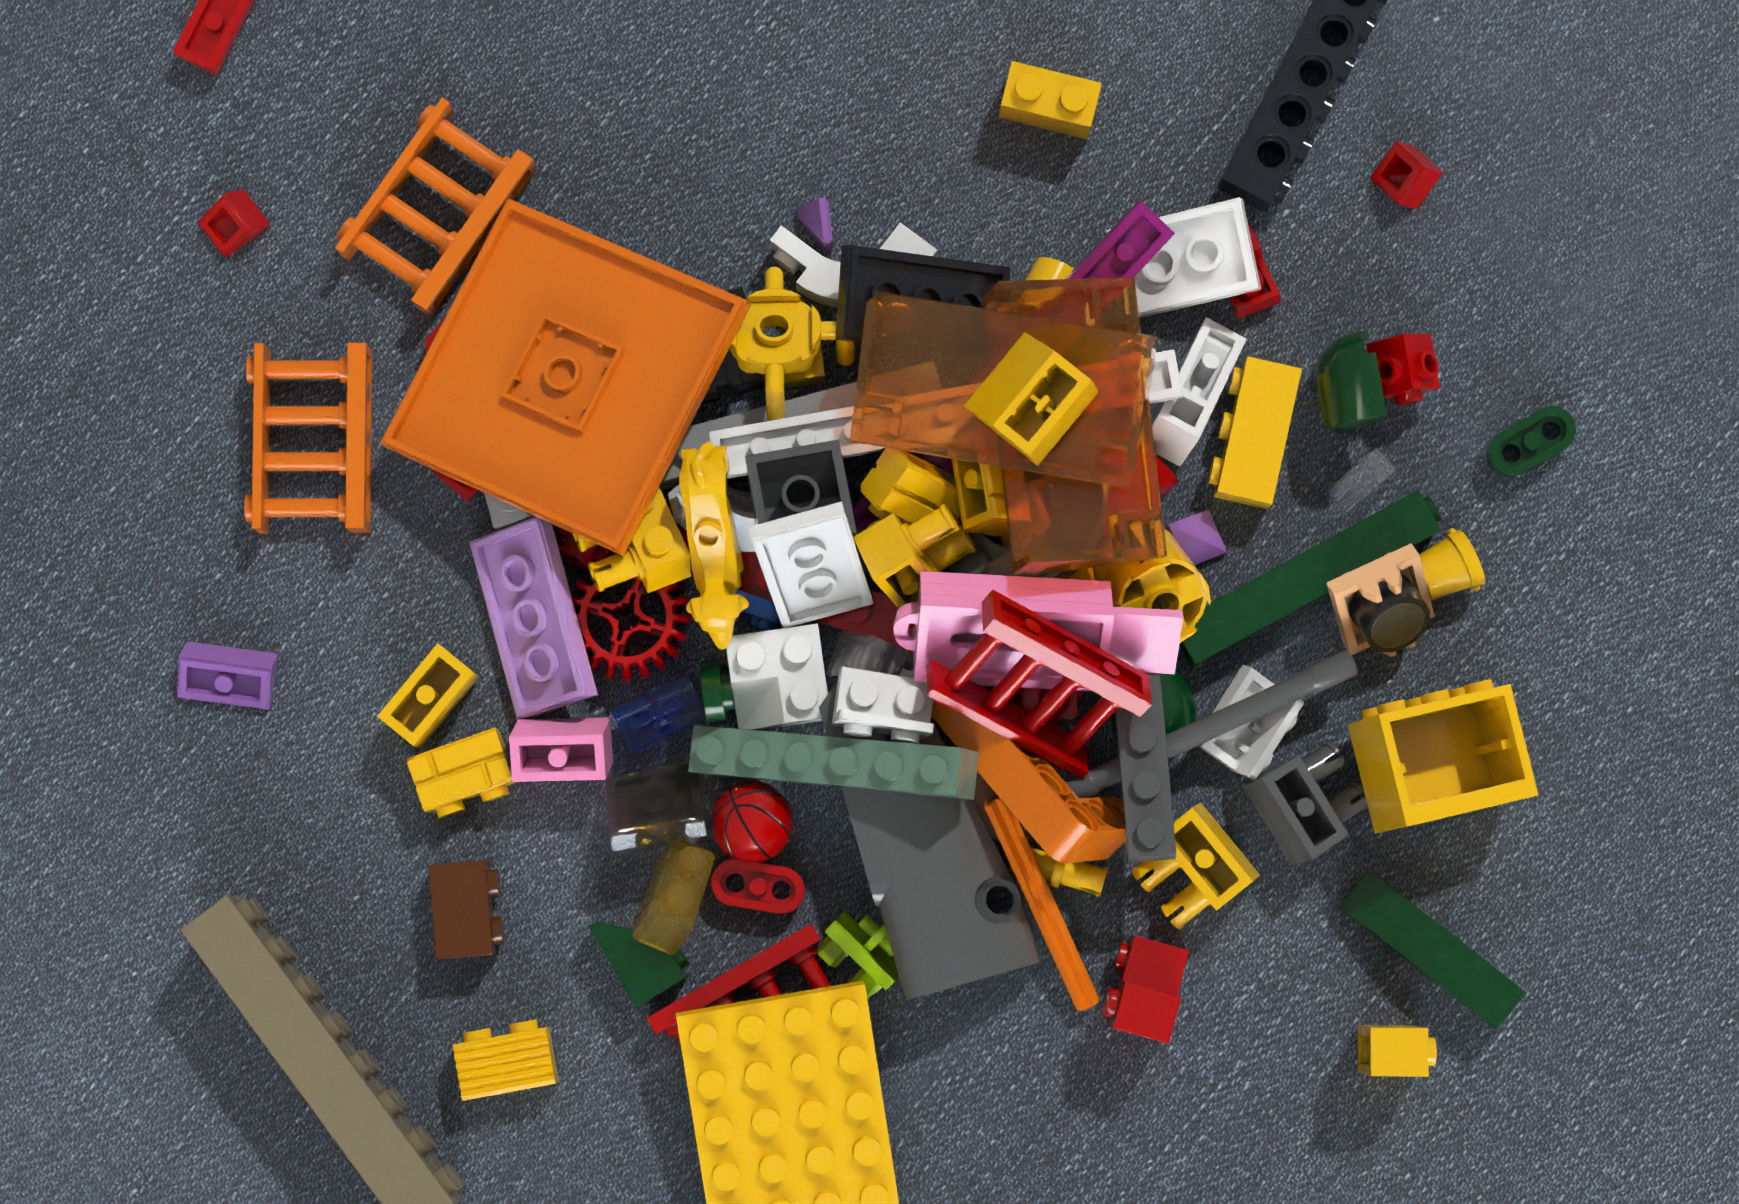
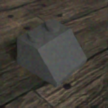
[745,439,857,537]

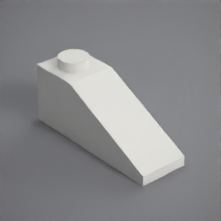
[1142,317,1246,467]

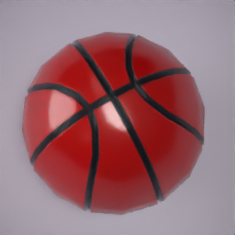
[711,780,793,863]

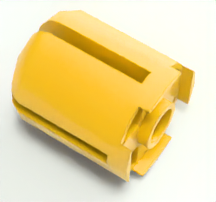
[1093,522,1211,643]

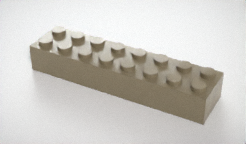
[181,895,465,1204]

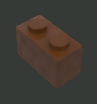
[429,860,504,960]

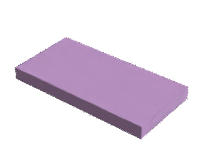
[469,517,598,720]

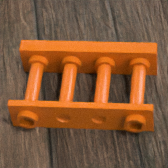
[335,97,537,318]
[244,343,373,534]

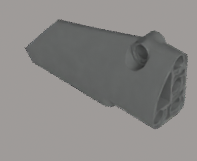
[819,682,1041,1001]

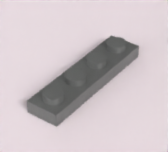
[1114,673,1176,862]

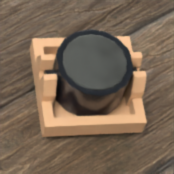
[1326,543,1435,657]

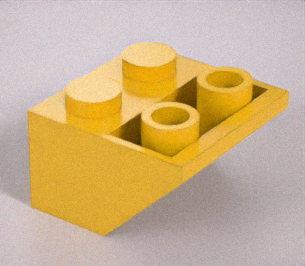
[964,332,1099,466]

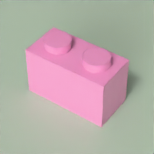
[509,717,613,782]

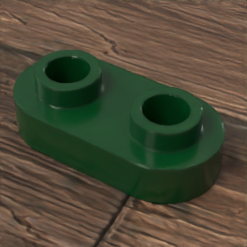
[1486,406,1576,478]
[700,658,734,722]

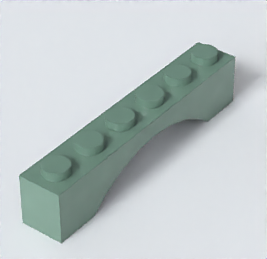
[688,725,979,800]

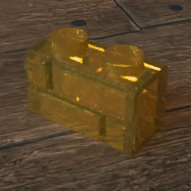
[632,838,716,955]

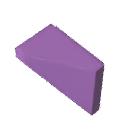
[797,197,833,252]
[1166,510,1227,565]

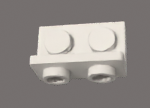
[832,666,934,744]

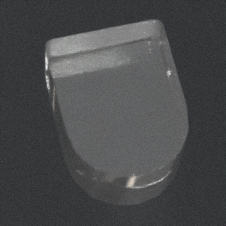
[1327,448,1396,513]

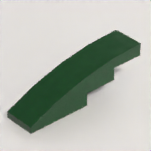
[1339,871,1526,1030]

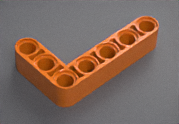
[931,685,1126,863]

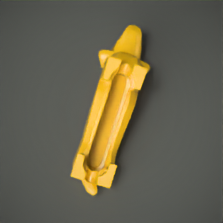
[679,441,749,650]

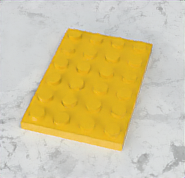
[675,981,899,1204]

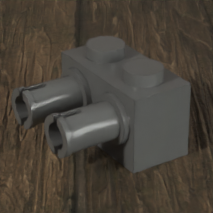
[1242,742,1368,866]

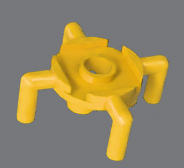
[730,266,855,421]

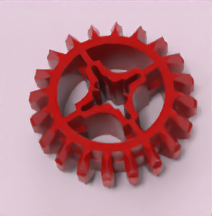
[571,571,691,682]

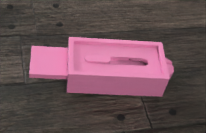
[893,571,1183,691]

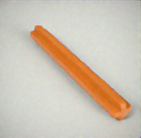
[985,796,1099,1011]

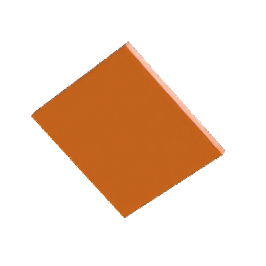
[380,198,751,556]

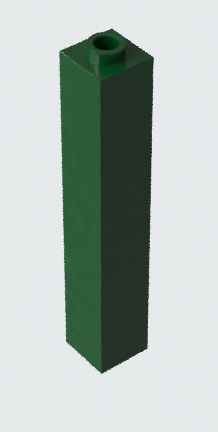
[1179,490,1441,668]

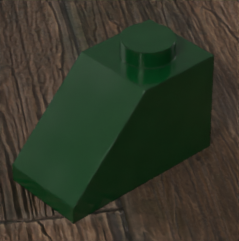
[588,921,690,1007]

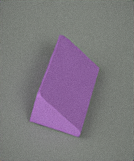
[177,642,278,710]

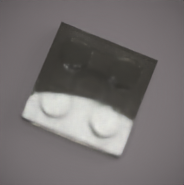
[605,764,707,851]

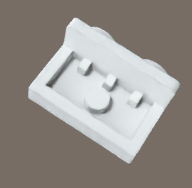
[1198,665,1304,780]

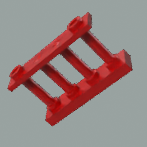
[926,589,1152,779]
[647,924,831,1046]

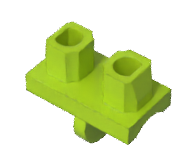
[817,911,899,998]

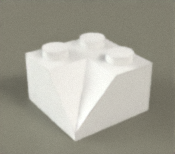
[726,623,828,730]

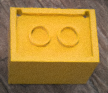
[1347,679,1539,834]

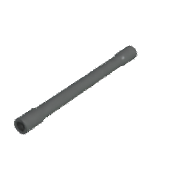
[1063,649,1358,798]

